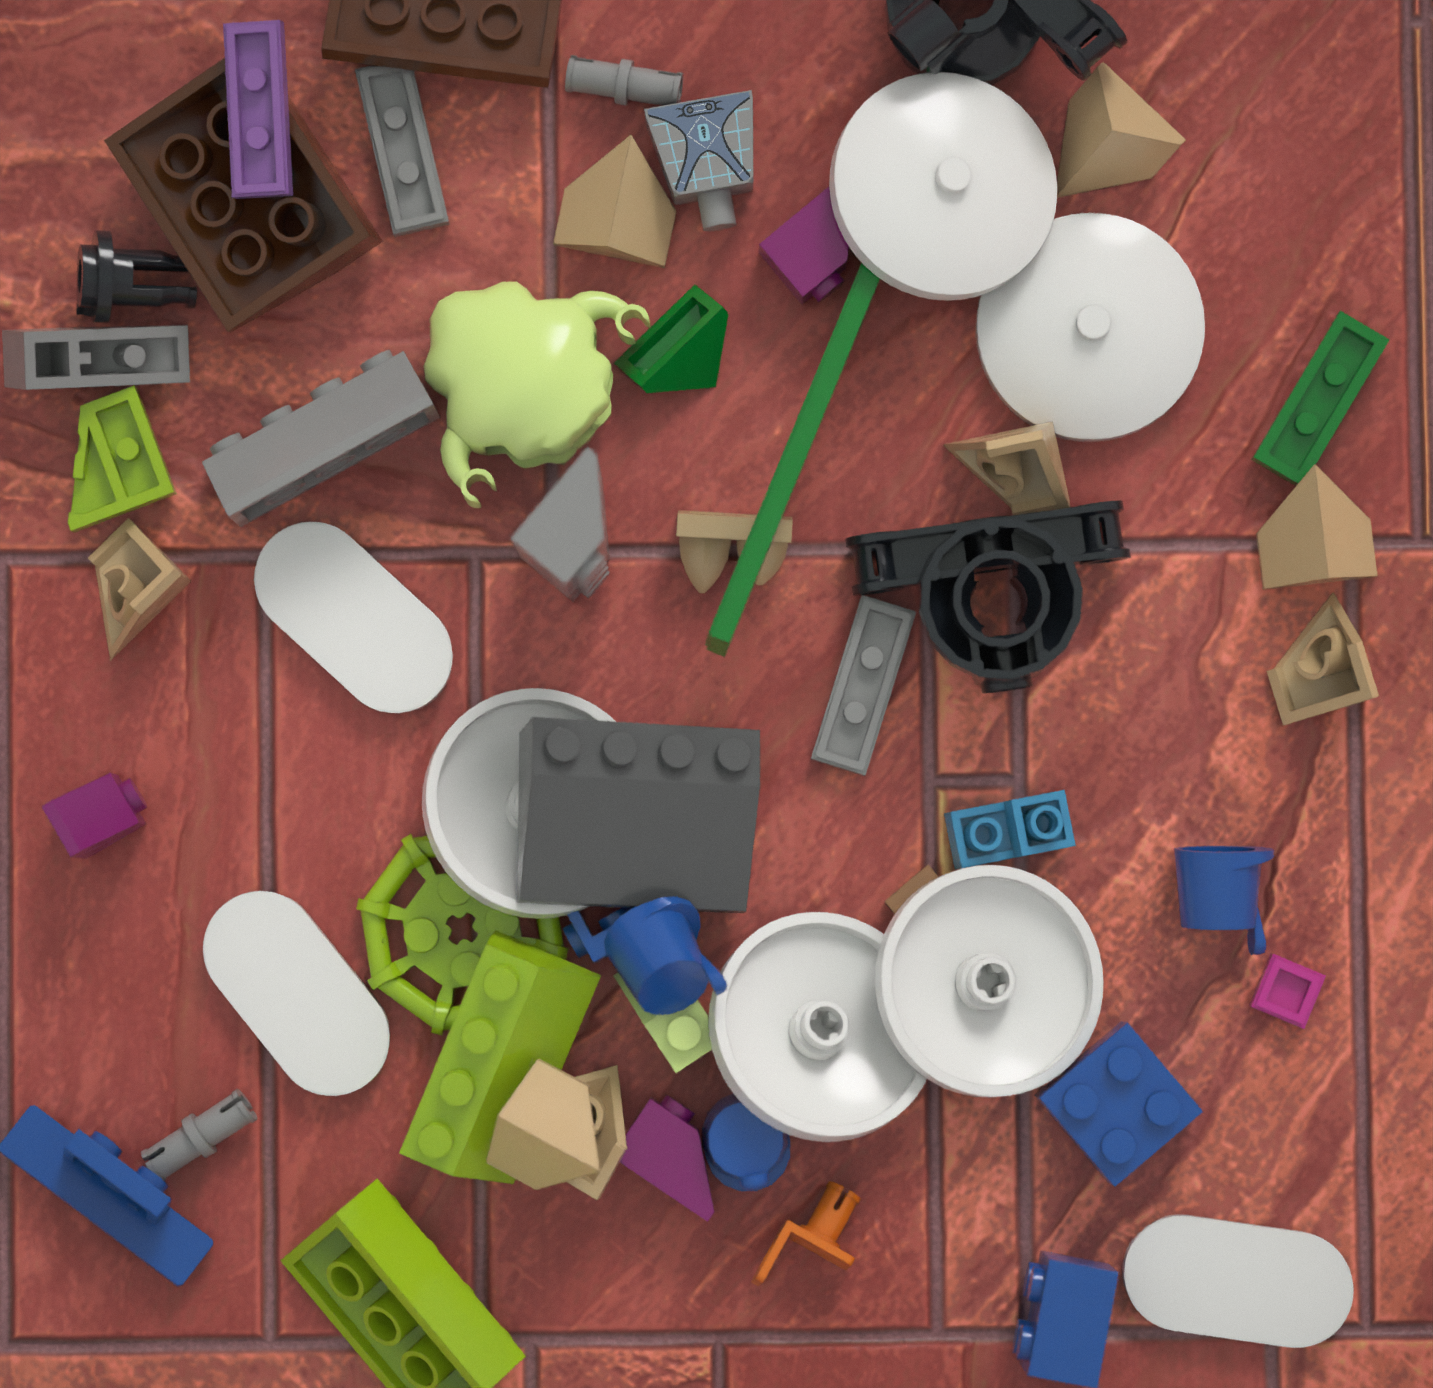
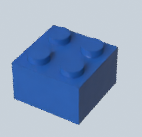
[1034,1021,1203,1187]
[1012,1250,1119,1388]

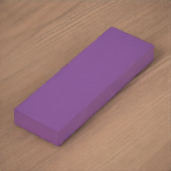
[223,20,293,199]

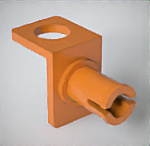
[751,1181,861,1286]

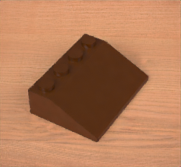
[104,58,383,333]

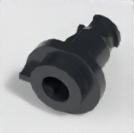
[76,230,197,323]

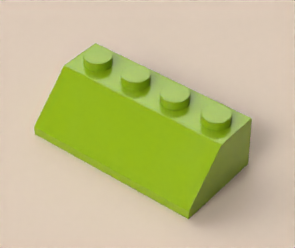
[399,930,601,1184]
[280,1178,526,1388]

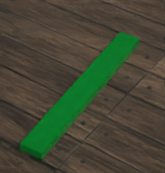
[705,263,881,657]

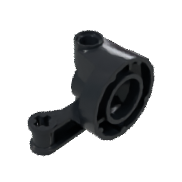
[885,0,1128,85]
[845,500,1131,694]

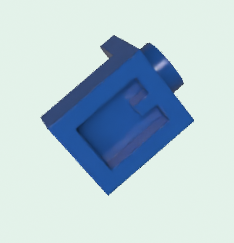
[562,908,631,963]

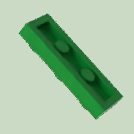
[1251,310,1390,486]

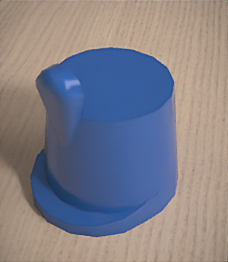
[1174,846,1274,955]
[604,897,727,1015]
[702,1093,790,1191]

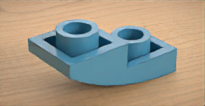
[944,790,1076,870]

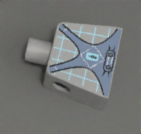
[644,90,753,231]

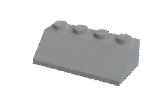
[202,350,440,527]
[510,447,610,602]

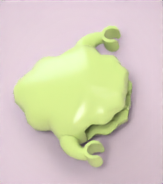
[423,282,651,508]

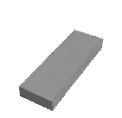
[355,65,450,237]
[811,595,916,776]

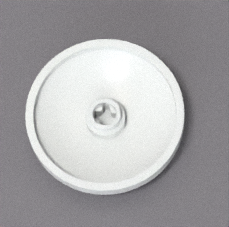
[829,72,1057,301]
[976,213,1205,442]
[422,688,616,919]
[875,865,1104,1098]
[708,912,927,1142]

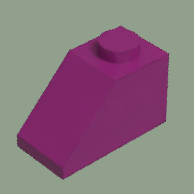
[758,187,849,304]
[41,773,147,859]
[620,1095,714,1222]

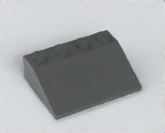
[517,717,760,914]

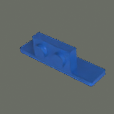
[0,1105,213,1287]

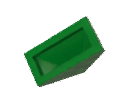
[614,284,729,393]

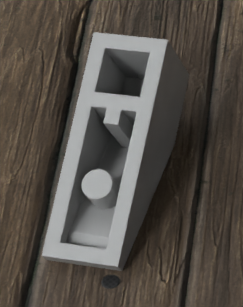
[2,325,190,390]

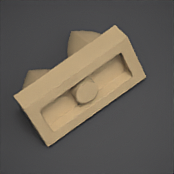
[676,510,793,593]

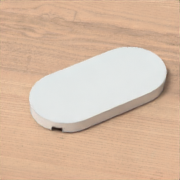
[254,522,453,714]
[203,891,390,1096]
[1122,1214,1354,1348]

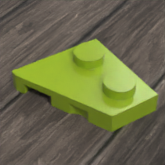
[68,385,177,533]

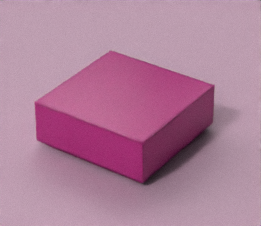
[1249,953,1326,1029]

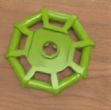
[356,834,569,1035]

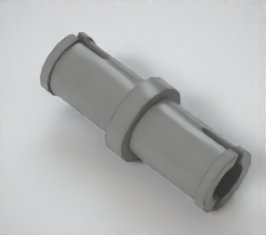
[565,55,684,106]
[141,1089,257,1181]

